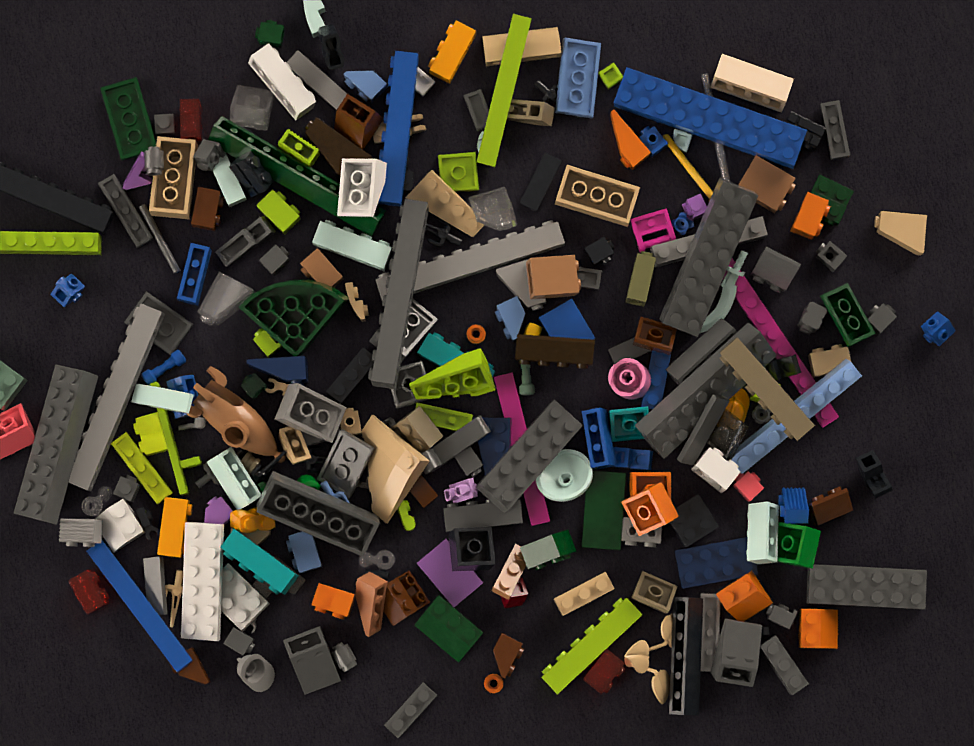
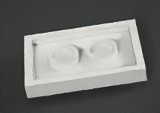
[221,563,270,631]

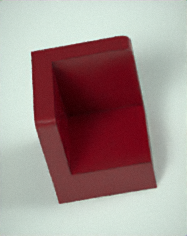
[500,578,528,608]

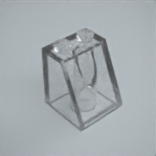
[197,272,255,326]

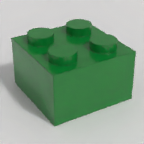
[777,522,821,569]

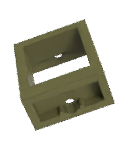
[625,251,656,307]

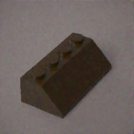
[515,334,595,369]

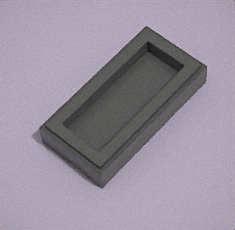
[463,89,489,131]

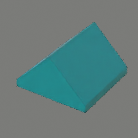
[608,406,649,442]

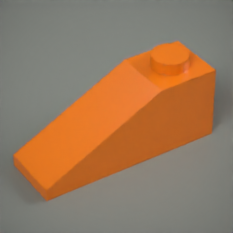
[610,110,651,170]

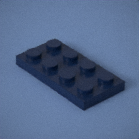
[675,537,758,589]

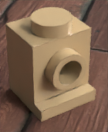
[340,408,362,436]

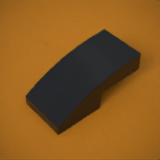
[764,354,801,381]

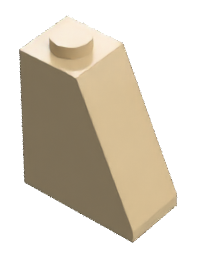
[874,211,927,256]

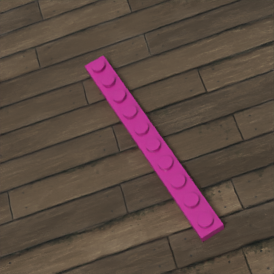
[723,258,839,428]

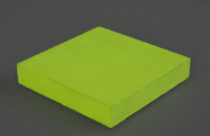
[438,152,479,192]

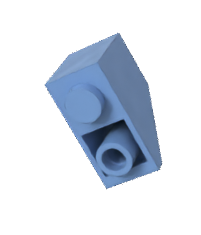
[344,71,388,103]
[495,296,525,342]

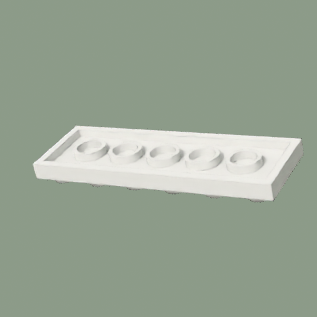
[181,522,224,641]

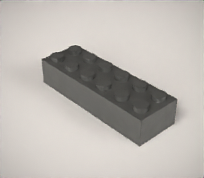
[476,400,583,513]
[257,471,380,556]
[806,564,927,610]

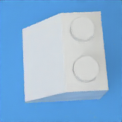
[95,499,146,553]

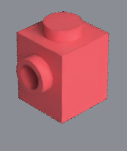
[733,471,764,502]

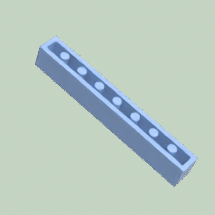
[727,358,862,474]

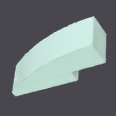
[303,0,326,38]
[213,152,247,207]

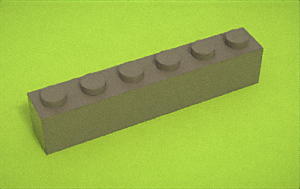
[719,337,815,441]

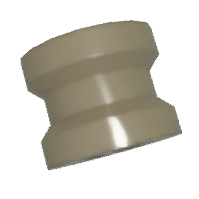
[241,451,262,475]

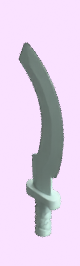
[700,250,748,333]

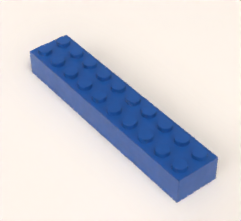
[614,67,807,169]

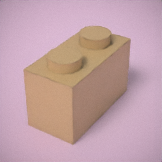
[808,344,851,378]

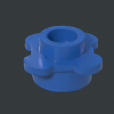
[671,212,694,235]

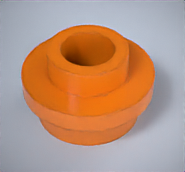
[467,325,486,344]
[484,674,503,693]

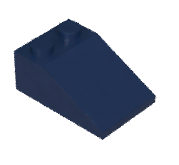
[247,356,308,386]

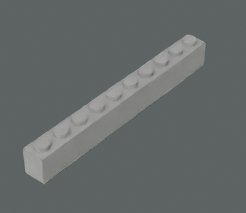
[375,220,565,302]
[69,304,165,491]

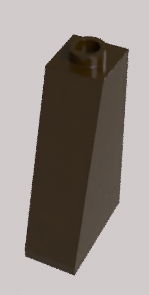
[305,117,372,178]

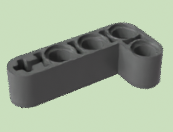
[422,415,491,474]

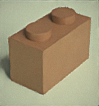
[300,248,343,288]

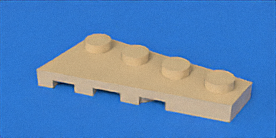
[405,170,486,237]

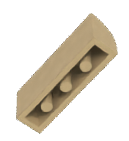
[482,27,561,66]
[710,54,794,113]

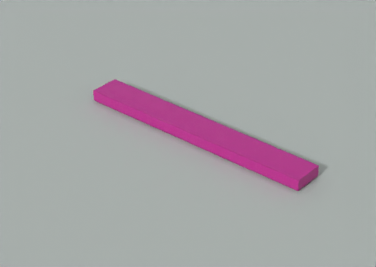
[494,372,550,526]

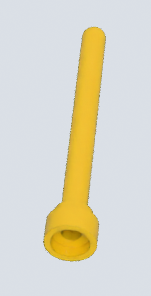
[663,134,713,202]

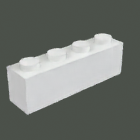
[248,44,316,120]

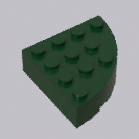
[239,280,349,357]

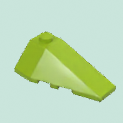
[409,348,495,400]

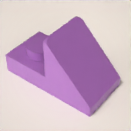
[123,151,152,190]

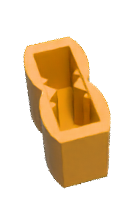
[230,507,275,533]

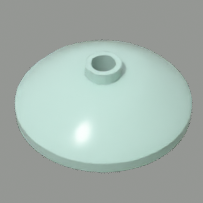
[536,449,593,502]

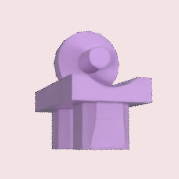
[444,478,478,503]

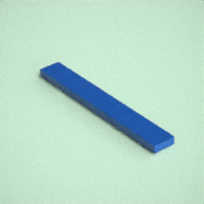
[86,540,193,673]

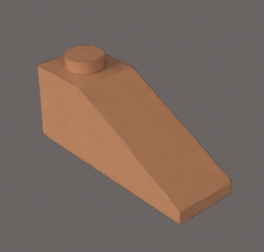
[355,572,388,637]

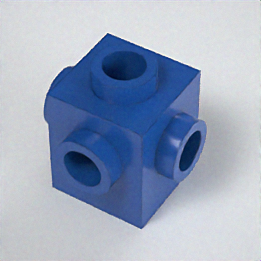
[50,273,85,307]
[921,311,956,346]

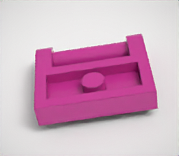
[630,208,676,253]

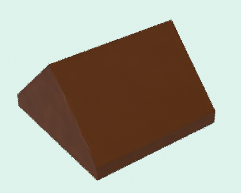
[633,317,677,355]

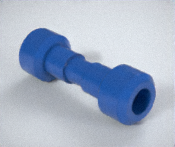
[141,350,186,386]

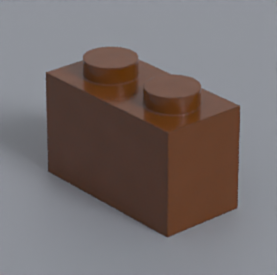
[191,187,225,231]

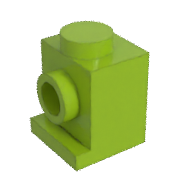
[253,328,283,358]

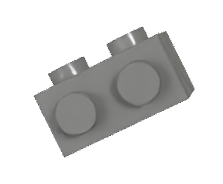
[621,517,662,547]

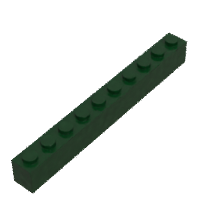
[208,116,386,237]

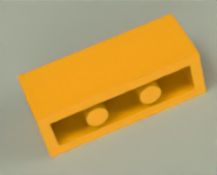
[428,20,476,84]
[157,497,192,558]

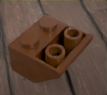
[334,94,384,150]
[808,487,853,526]
[384,570,430,626]
[493,633,524,678]

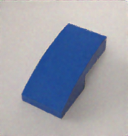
[613,447,653,470]

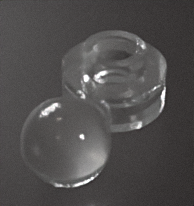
[82,486,113,516]
[359,550,395,570]

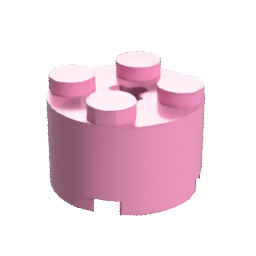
[608,358,651,400]

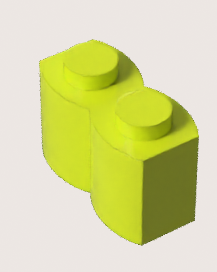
[133,412,168,456]

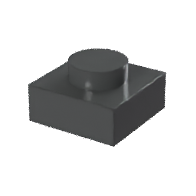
[154,114,175,135]

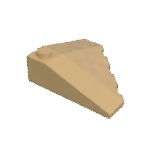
[362,415,429,523]

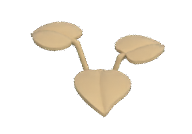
[624,613,673,704]

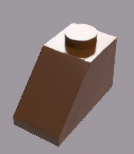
[170,648,211,684]

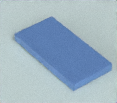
[555,38,601,118]

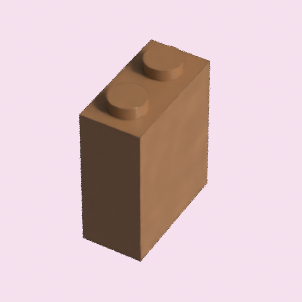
[739,155,796,214]
[526,255,581,299]

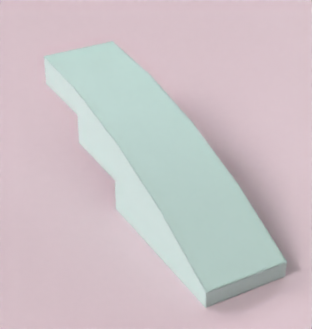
[131,384,194,413]

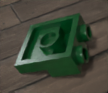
[811,174,854,226]

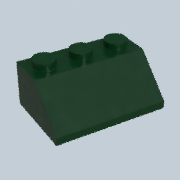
[820,283,875,348]
[415,595,483,663]

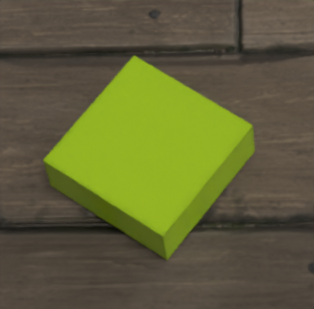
[598,63,623,90]
[180,456,202,469]

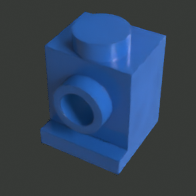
[639,126,668,157]

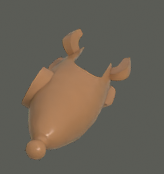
[186,366,285,463]

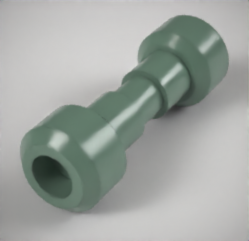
[519,365,535,396]

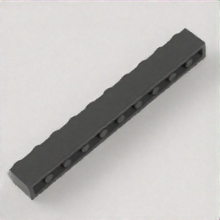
[368,199,429,389]

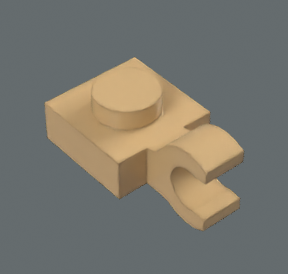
[265,378,289,396]

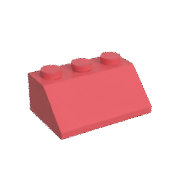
[0,403,36,460]

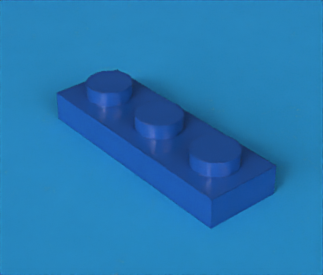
[641,351,671,410]

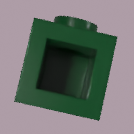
[255,20,285,48]

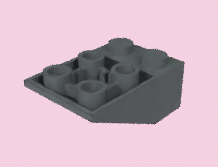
[710,619,762,687]
[283,626,341,695]

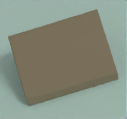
[631,571,678,614]

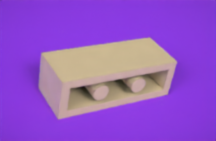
[554,572,614,616]

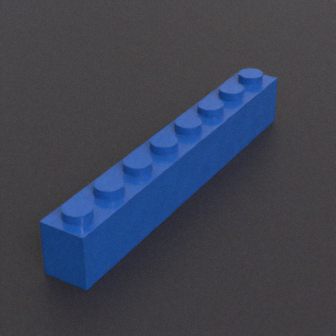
[378,51,419,206]

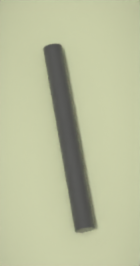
[139,204,181,274]

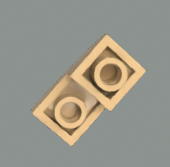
[345,282,369,322]

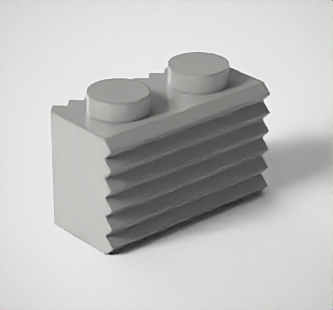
[59,519,103,547]

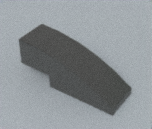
[215,216,276,267]

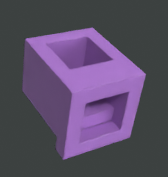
[682,193,707,221]

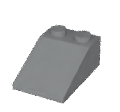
[275,383,347,443]

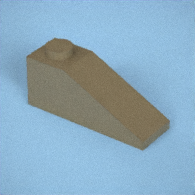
[507,99,555,126]

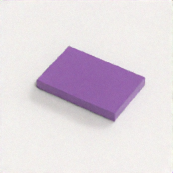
[417,539,483,607]

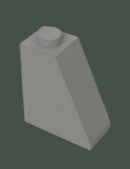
[496,260,546,311]

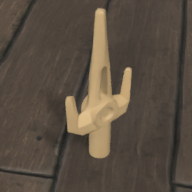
[165,570,183,627]

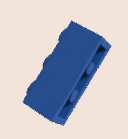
[177,243,212,306]
[582,408,616,469]

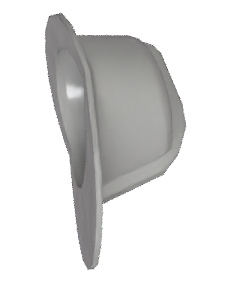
[237,654,275,692]

